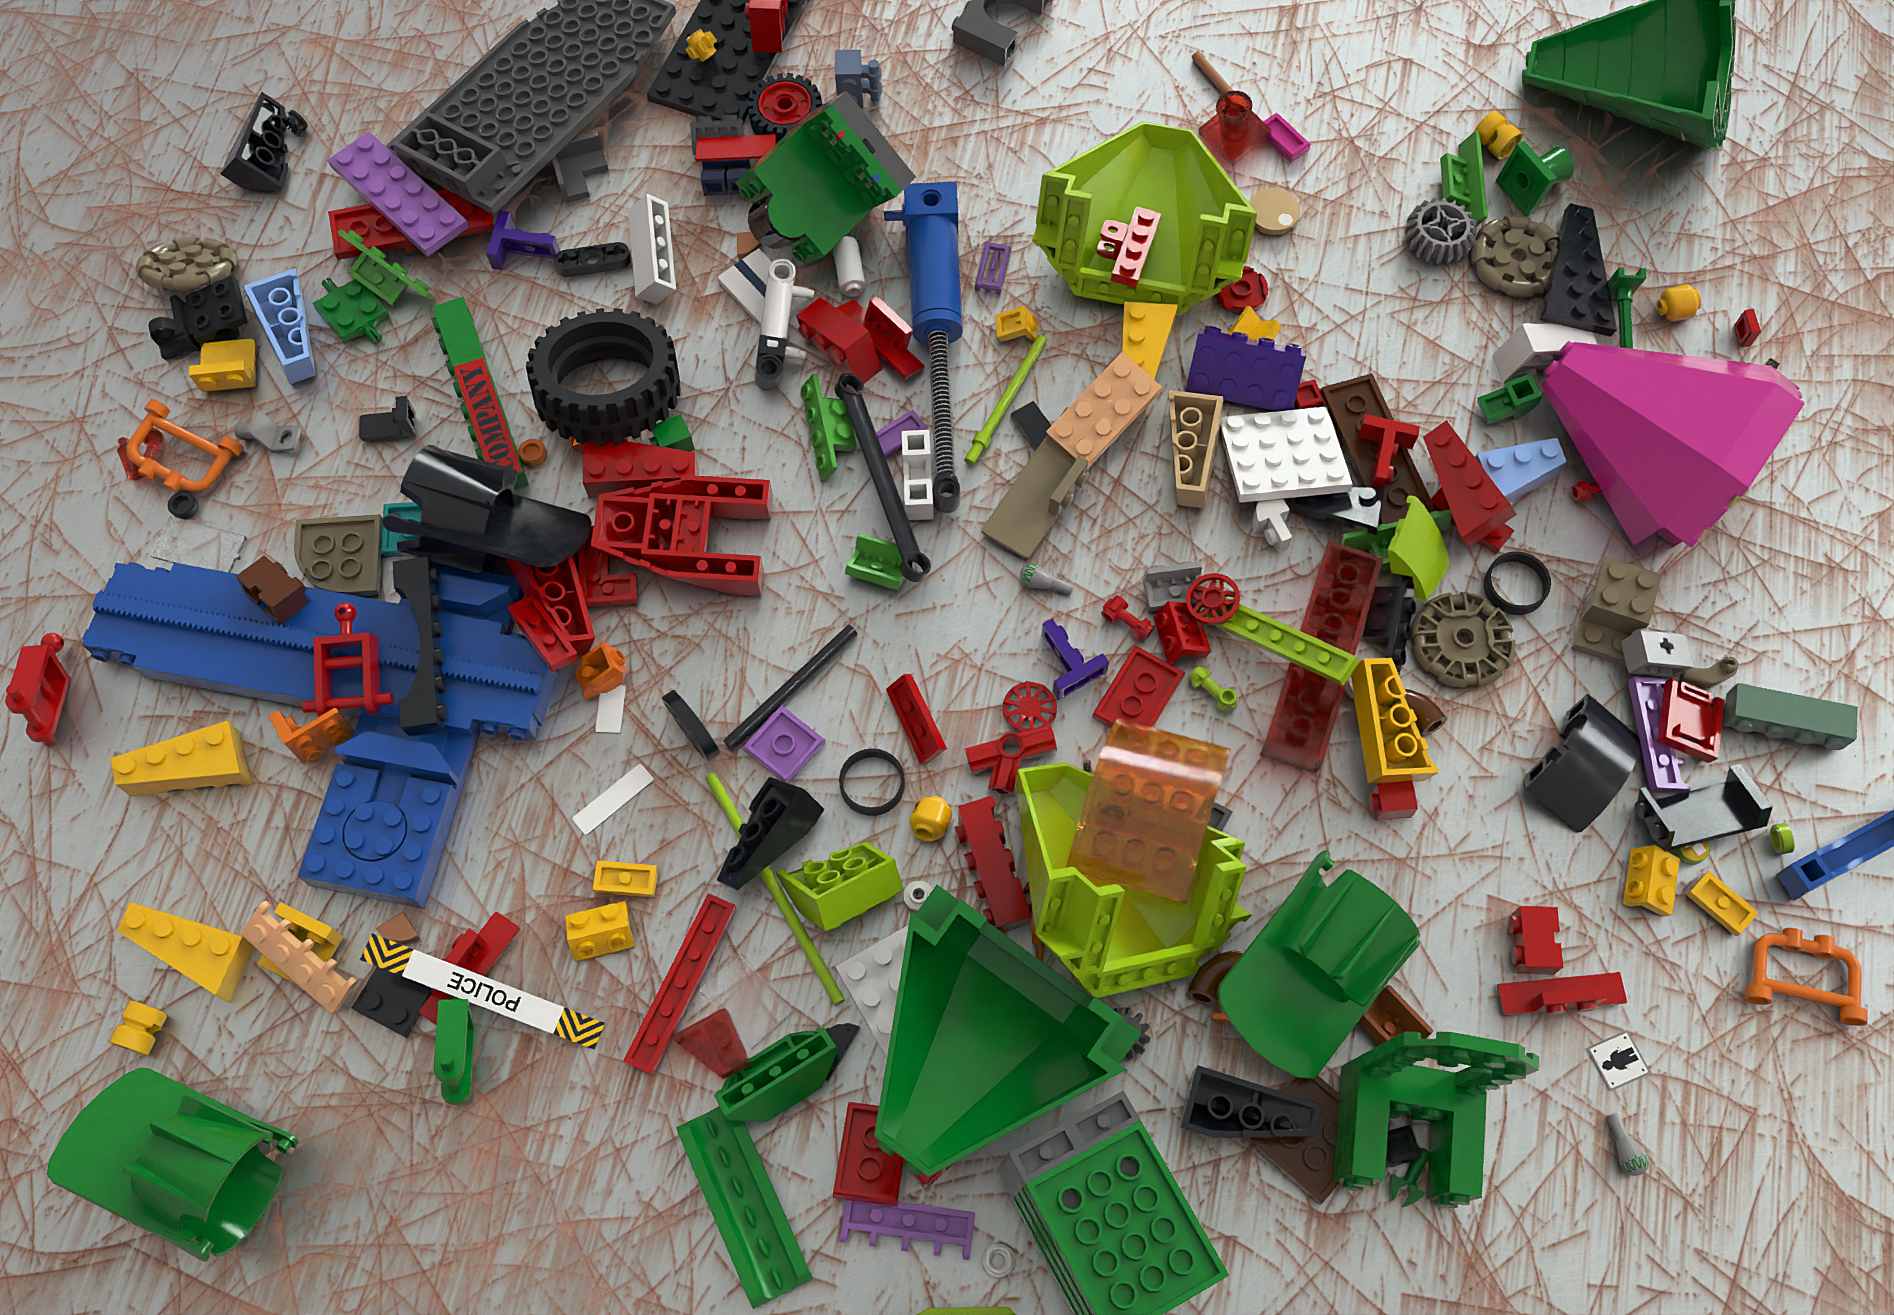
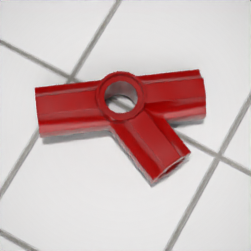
[965,725,1057,796]

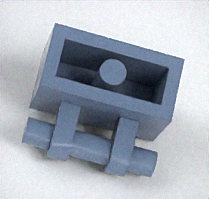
[835,50,883,108]

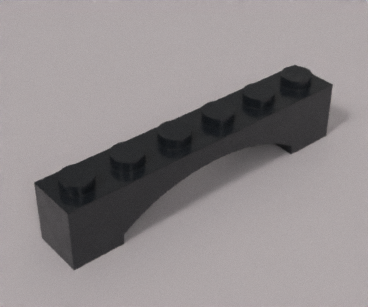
[392,557,449,736]

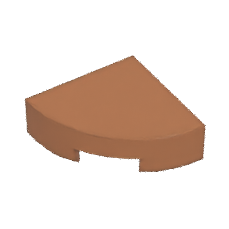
[737,231,764,260]
[376,911,420,943]

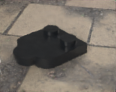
[351,967,434,1038]

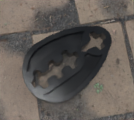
[661,690,720,762]

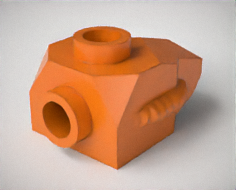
[575,641,627,700]

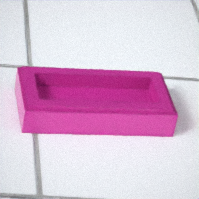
[1257,112,1311,163]

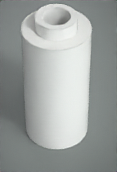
[832,236,866,297]

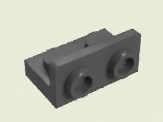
[690,115,743,155]

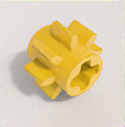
[685,29,717,62]

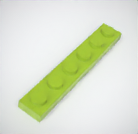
[1200,598,1360,686]

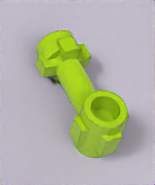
[1189,666,1238,713]

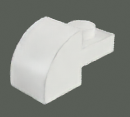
[1252,498,1292,553]

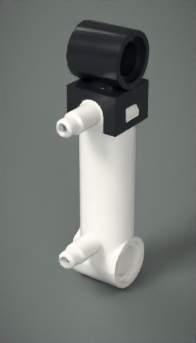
[754,259,815,390]

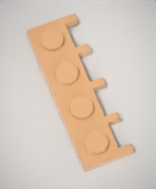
[241,901,358,1014]

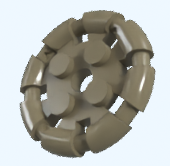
[1470,215,1559,298]
[136,237,237,292]
[1411,592,1516,689]

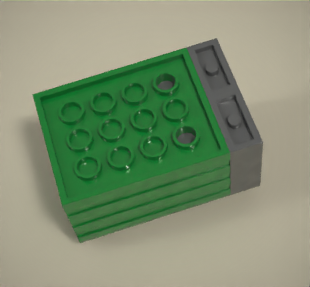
[996,1090,1229,1315]

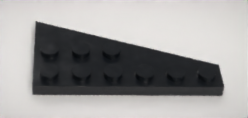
[1540,203,1617,337]

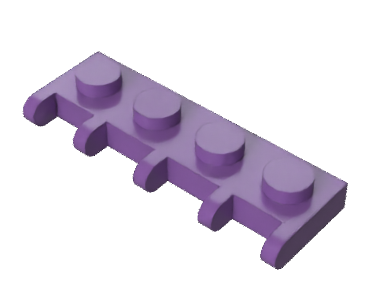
[1628,677,1691,793]
[840,1200,975,1260]

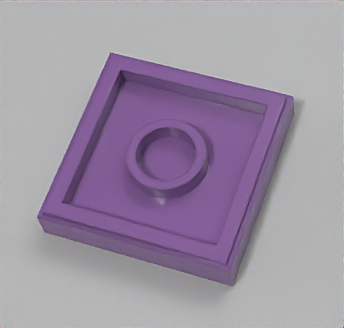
[742,705,826,783]

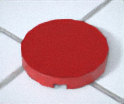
[1215,266,1268,315]

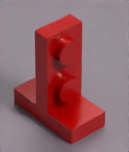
[1358,414,1420,488]

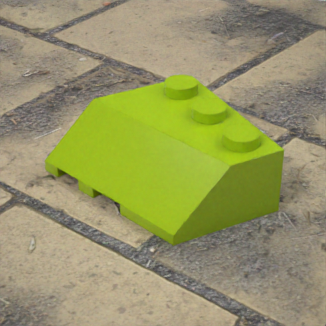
[775,841,904,931]

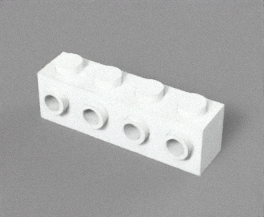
[628,194,676,305]

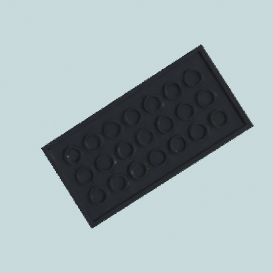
[647,0,810,123]

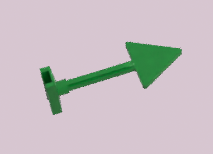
[1608,267,1647,349]

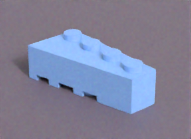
[244,268,316,384]

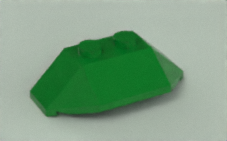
[714,1028,838,1122]

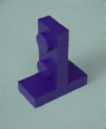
[486,210,560,270]
[1041,618,1109,701]

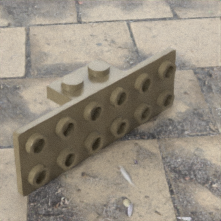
[981,407,1095,560]

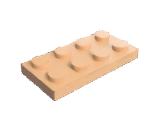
[1046,352,1163,469]

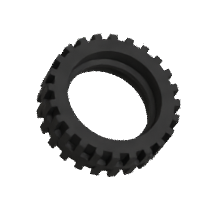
[526,308,681,445]

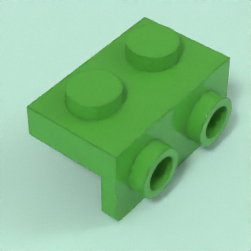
[845,534,905,590]

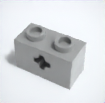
[1621,628,1694,678]

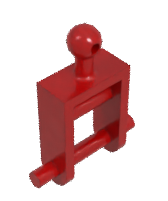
[302,602,394,717]
[5,633,71,746]

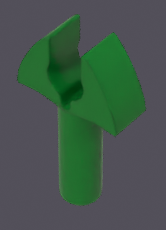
[1389,1148,1430,1207]

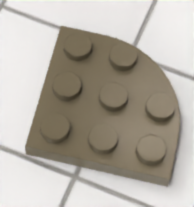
[294,514,383,596]

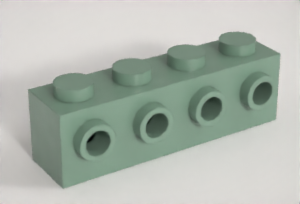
[1724,683,1858,750]

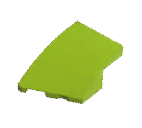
[1388,495,1451,601]

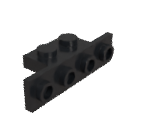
[1362,575,1416,675]

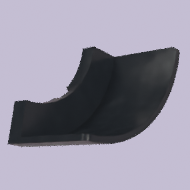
[1525,693,1641,832]

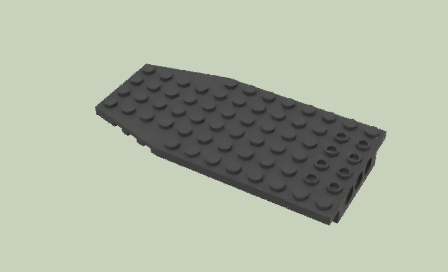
[386,0,676,215]

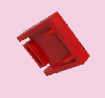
[1657,678,1724,763]

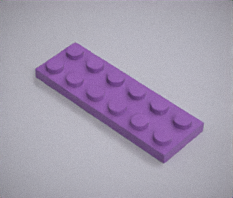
[327,131,469,257]

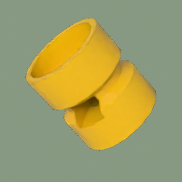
[1474,110,1523,160]
[108,1000,168,1056]

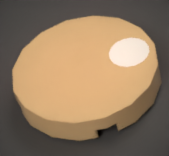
[1250,187,1300,236]

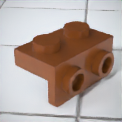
[1358,985,1433,1045]

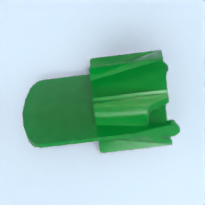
[1216,850,1420,1079]
[47,1068,299,1261]

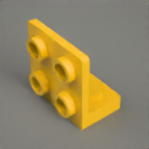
[258,902,343,986]

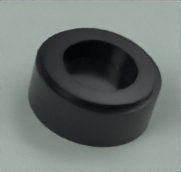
[167,491,199,520]

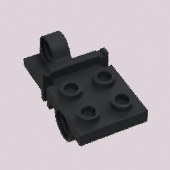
[148,275,248,360]

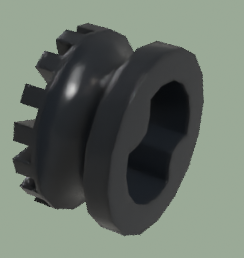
[281,110,308,136]

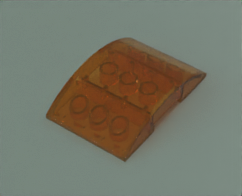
[1066,718,1231,904]

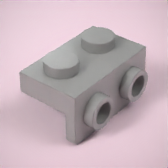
[1143,561,1203,612]

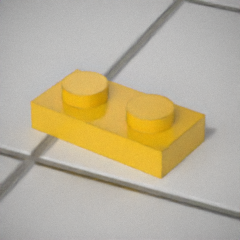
[592,860,659,898]
[1686,871,1759,936]

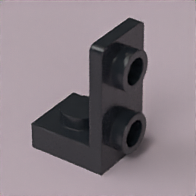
[359,396,416,441]

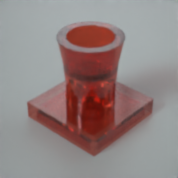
[1199,90,1271,166]

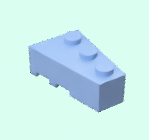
[1475,438,1566,503]

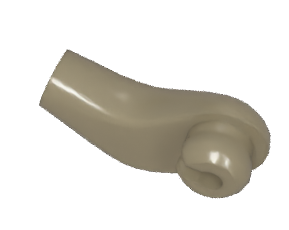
[1680,657,1739,688]

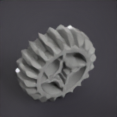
[1405,197,1478,265]

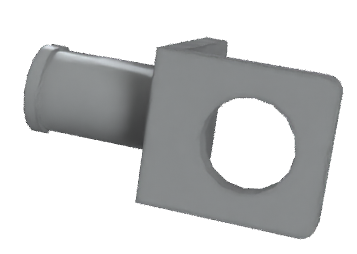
[234,409,302,451]

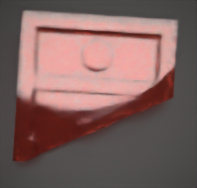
[672,1007,751,1079]

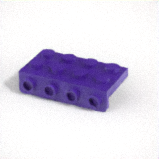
[1185,326,1307,411]

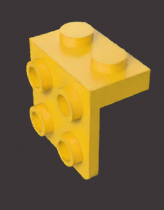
[189,339,257,392]

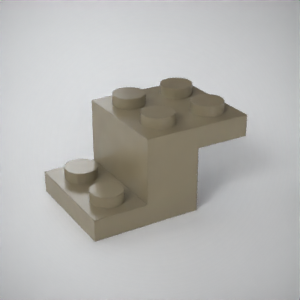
[1571,556,1662,667]

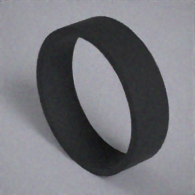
[1484,551,1551,615]
[839,748,905,816]

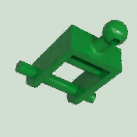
[433,994,475,1105]

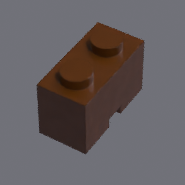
[236,556,309,625]

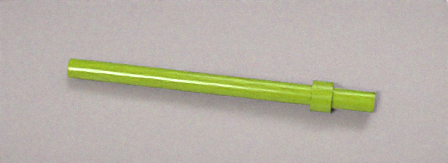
[964,335,1047,465]

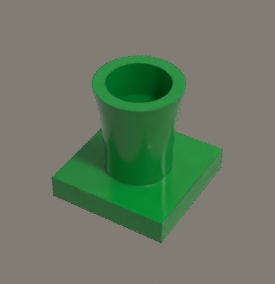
[1496,141,1574,217]

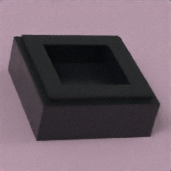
[1386,1125,1422,1167]

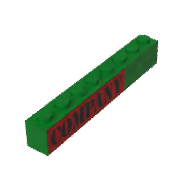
[431,297,529,490]

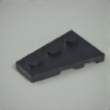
[1295,487,1383,535]

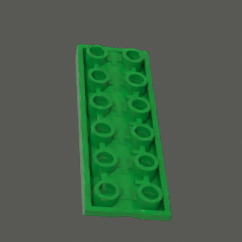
[676,1106,813,1309]

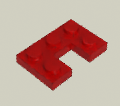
[579,526,638,607]

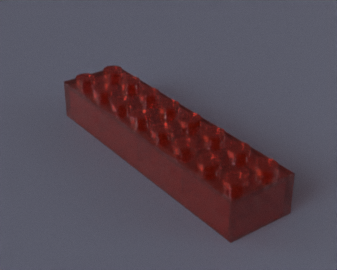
[1260,541,1384,774]

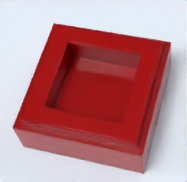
[1734,309,1761,347]
[1294,379,1325,410]

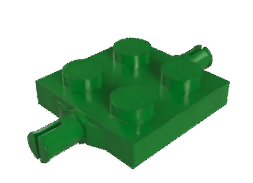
[313,278,390,344]

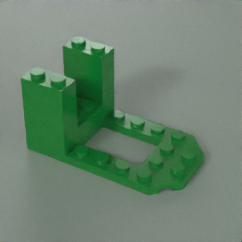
[1333,1032,1539,1208]

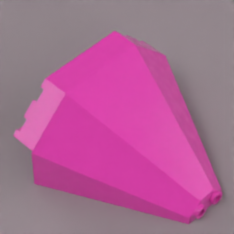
[1541,341,1805,548]

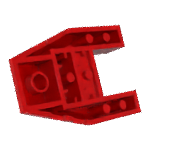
[591,475,773,596]

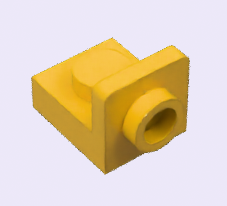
[995,306,1039,342]

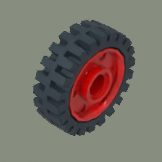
[748,73,823,143]

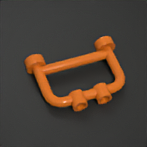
[126,399,244,493]
[1745,928,1868,1026]

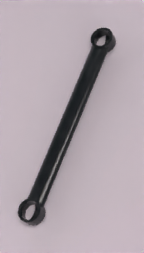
[834,373,931,582]

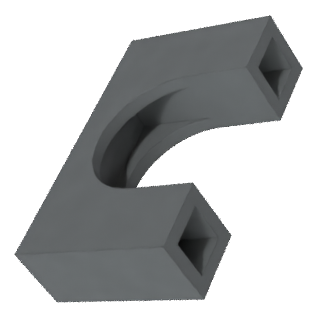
[951,0,1052,66]

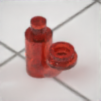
[117,428,164,480]

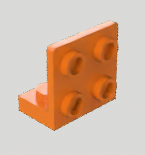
[268,708,355,764]

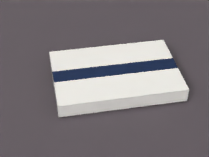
[717,248,808,327]

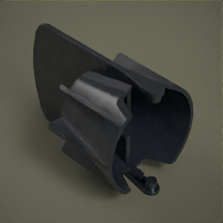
[383,445,592,574]

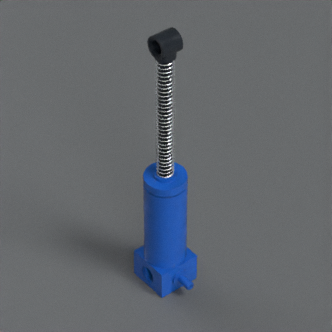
[884,182,963,513]

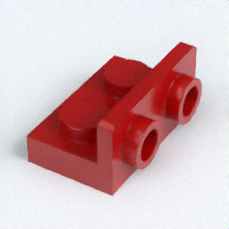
[1154,601,1212,664]

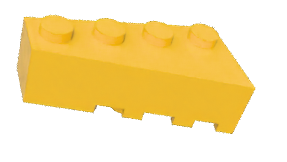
[1121,302,1178,413]
[1351,658,1439,784]
[110,720,252,796]
[116,902,255,1003]

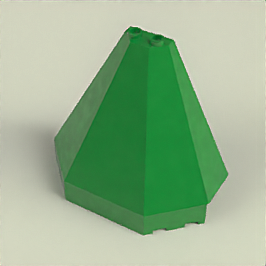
[874,885,1141,1177]

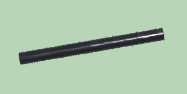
[723,624,858,751]

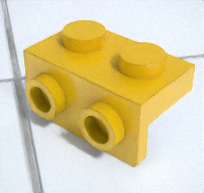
[1623,845,1680,916]
[565,901,635,961]

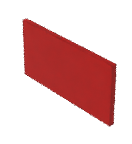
[695,134,776,162]

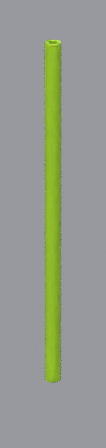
[705,772,845,1006]

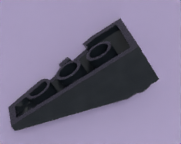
[220,92,288,190]
[717,777,825,891]
[1180,1065,1322,1138]

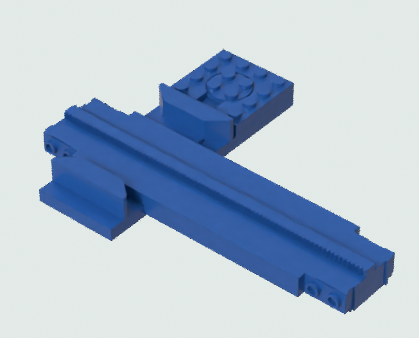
[82,562,561,909]

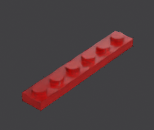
[623,893,736,1076]

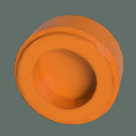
[518,439,547,467]

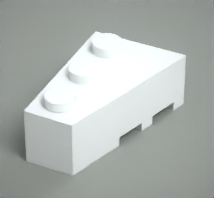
[1492,322,1598,383]

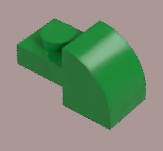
[1477,373,1542,425]

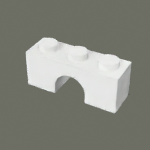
[902,430,933,520]

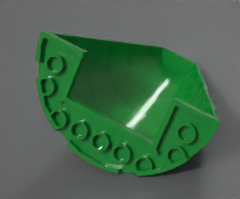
[1522,0,1736,152]

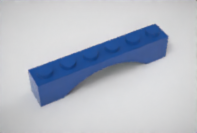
[1776,810,1894,901]

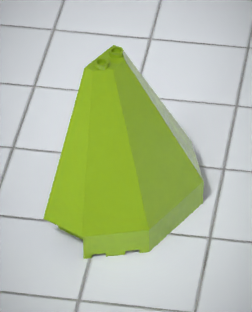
[1032,121,1257,315]
[1016,762,1252,998]

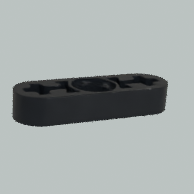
[553,242,631,277]

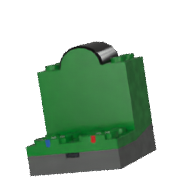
[735,91,916,265]

